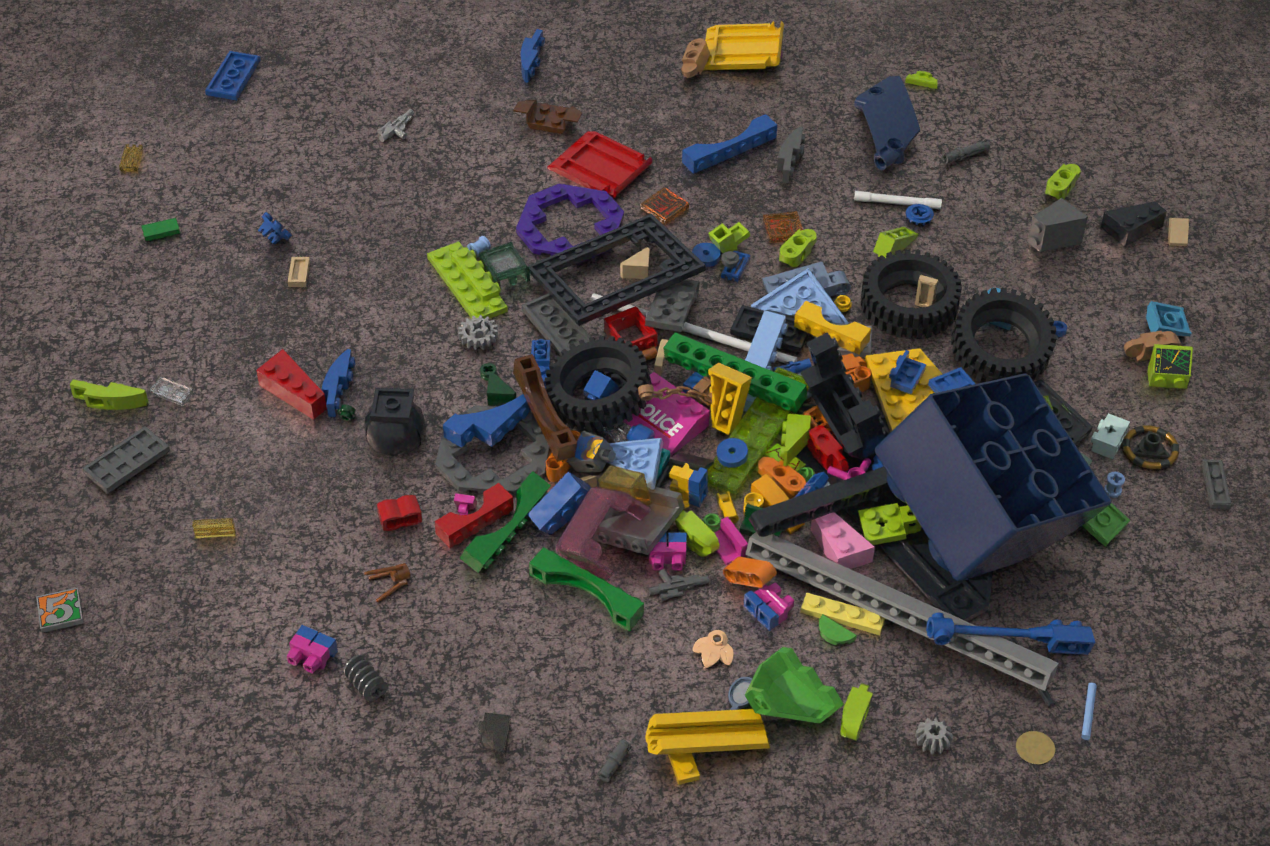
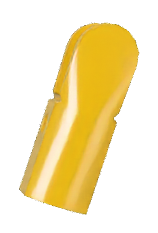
[716,491,739,524]

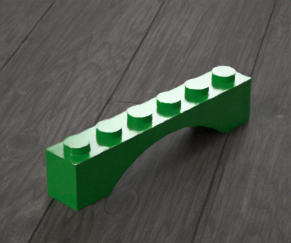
[460,471,551,573]
[529,547,644,632]

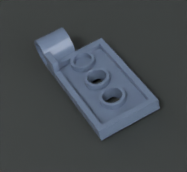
[762,262,851,297]

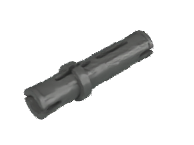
[942,140,990,164]

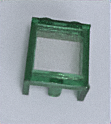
[479,242,530,289]

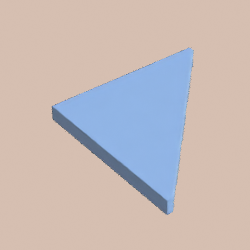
[751,268,849,325]
[607,438,663,490]

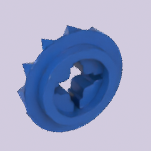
[906,204,934,225]

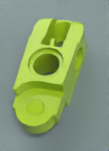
[1045,163,1081,200]
[779,229,817,268]
[674,510,720,557]
[840,683,873,741]

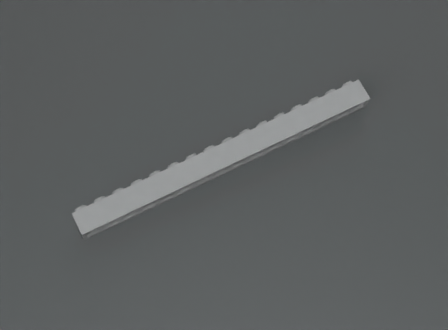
[745,532,1059,691]

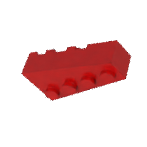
[256,349,327,420]

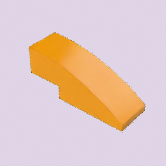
[751,474,805,534]

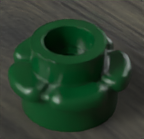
[337,404,356,421]

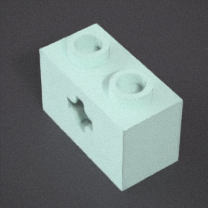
[1091,413,1130,459]

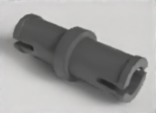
[597,739,632,782]

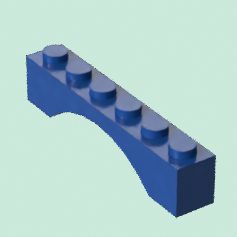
[682,114,777,174]

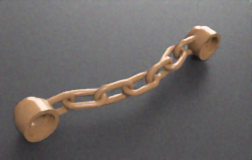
[638,384,712,406]

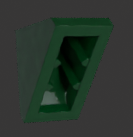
[487,372,517,406]

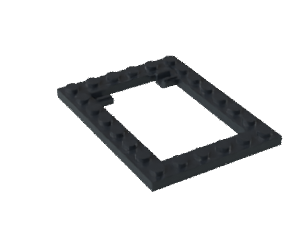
[527,214,706,326]

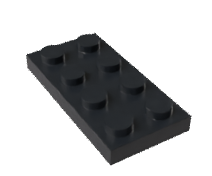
[730,305,809,353]

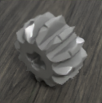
[915,717,953,755]

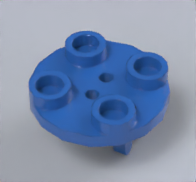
[258,212,293,244]

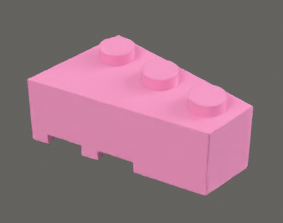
[811,512,875,569]

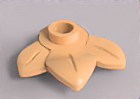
[693,630,734,669]

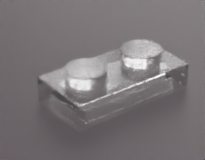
[150,377,194,406]

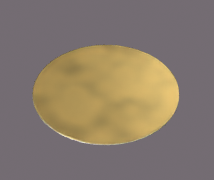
[1016,731,1055,764]

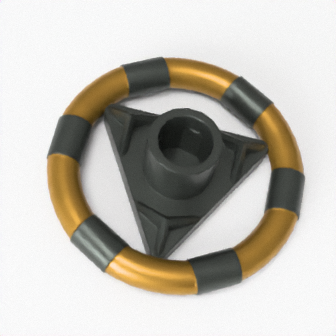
[1123,425,1179,469]

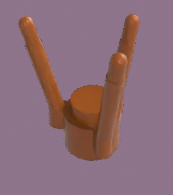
[364,563,411,602]

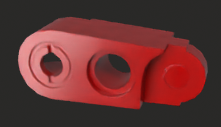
[807,425,849,472]

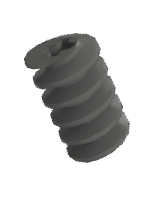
[343,655,389,701]

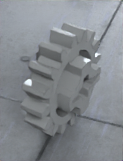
[458,315,498,350]

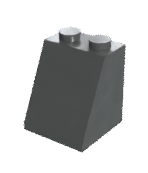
[1028,198,1088,252]

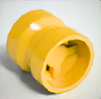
[743,492,764,516]

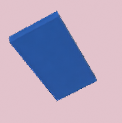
[205,51,261,100]

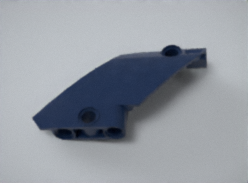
[854,76,920,170]

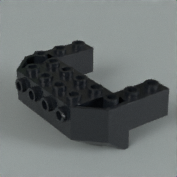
[800,332,887,459]

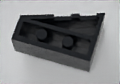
[1101,201,1167,247]

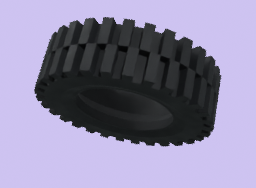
[860,250,962,339]
[951,288,1057,382]
[545,336,652,432]

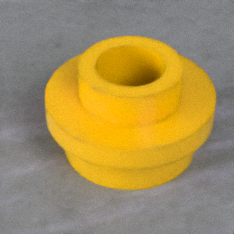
[834,295,852,312]

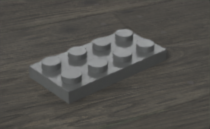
[82,426,170,494]

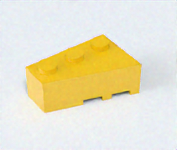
[708,363,752,435]

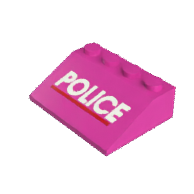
[623,372,710,457]

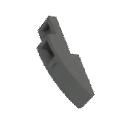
[777,127,805,183]

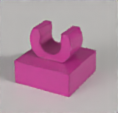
[454,493,477,515]

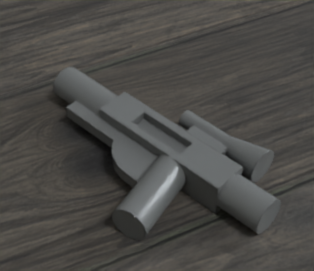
[648,569,709,602]

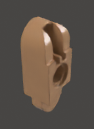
[681,38,710,78]
[1124,331,1182,361]

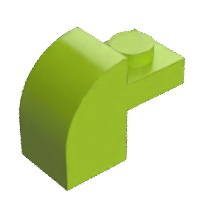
[708,222,751,253]

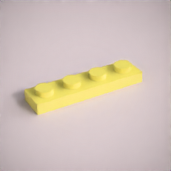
[800,593,886,635]

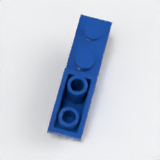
[521,29,545,83]
[531,339,550,389]
[321,349,355,417]

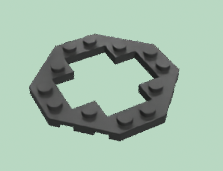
[435,405,550,496]

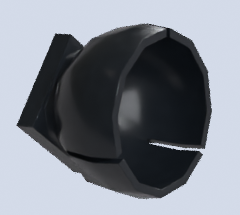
[364,387,426,456]

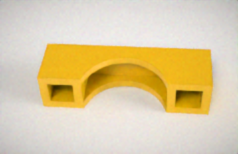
[794,301,871,355]

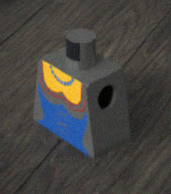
[567,431,616,472]

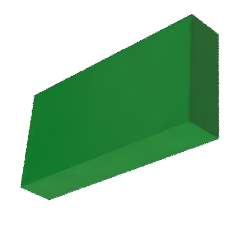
[141,218,180,241]

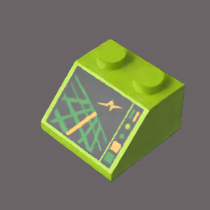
[1147,344,1193,389]

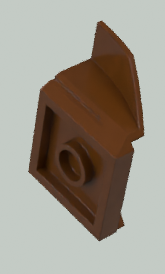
[513,100,582,134]

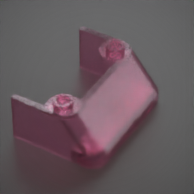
[556,487,651,581]

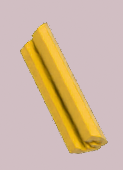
[645,709,770,755]

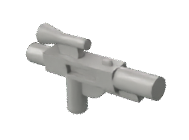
[377,109,414,142]

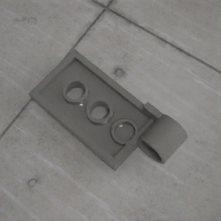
[645,279,700,332]

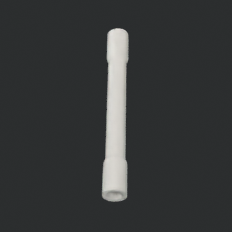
[854,191,942,209]

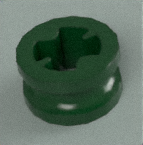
[480,363,497,381]

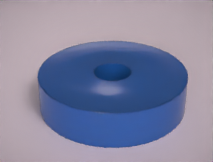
[692,243,720,267]
[717,438,748,468]

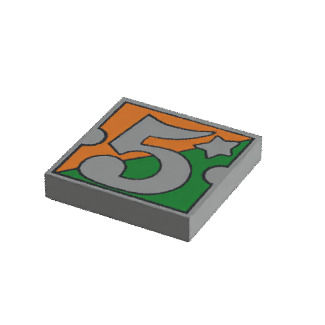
[36,587,84,633]

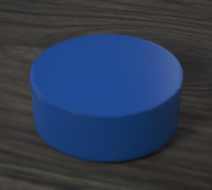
[1053,321,1067,337]

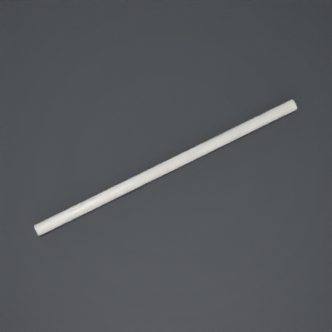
[591,293,797,364]

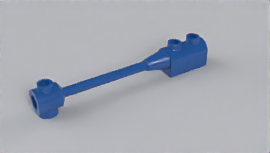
[926,612,1096,655]

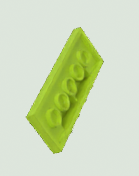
[427,241,508,319]

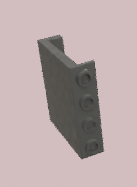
[577,477,684,555]

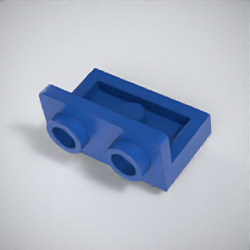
[889,350,926,394]

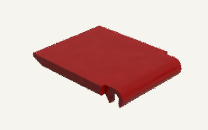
[547,131,653,198]

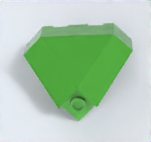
[745,647,844,723]

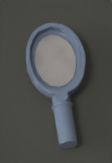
[728,677,752,710]

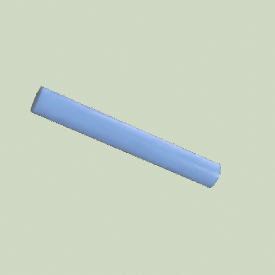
[1081,683,1097,740]

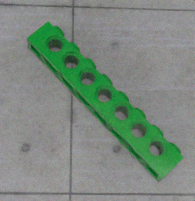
[663,332,807,413]

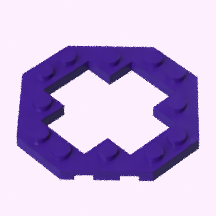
[516,184,624,262]

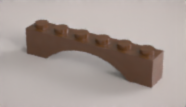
[513,354,577,462]

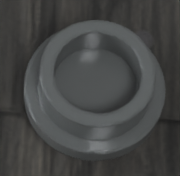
[721,251,739,268]

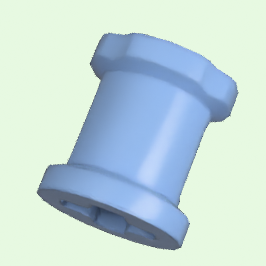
[467,236,491,258]
[1104,472,1125,498]

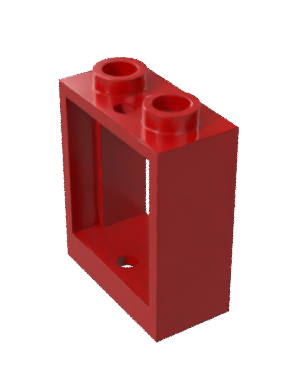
[604,306,658,351]

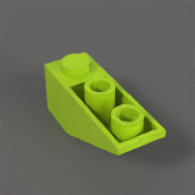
[780,414,811,466]

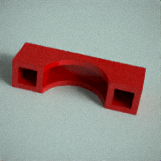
[434,483,514,548]

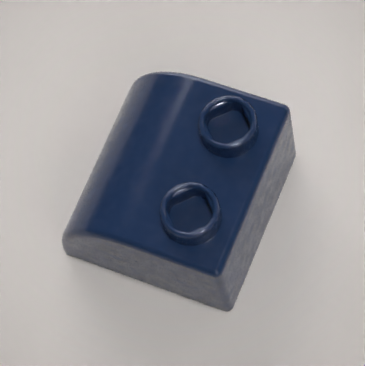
[875,374,1112,581]

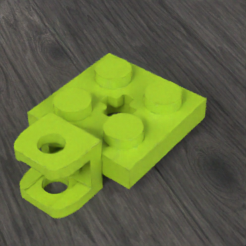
[858,503,921,545]

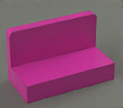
[714,516,748,565]

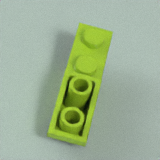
[70,379,149,410]

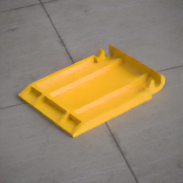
[703,21,784,70]

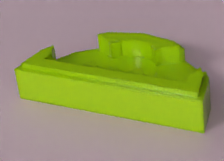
[905,71,938,89]

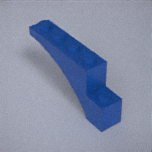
[443,394,531,448]

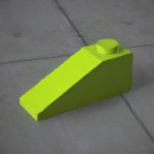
[873,227,918,258]

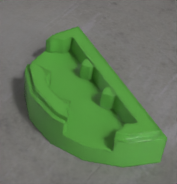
[819,614,857,645]

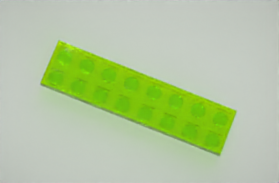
[707,367,809,495]

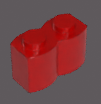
[377,495,422,531]

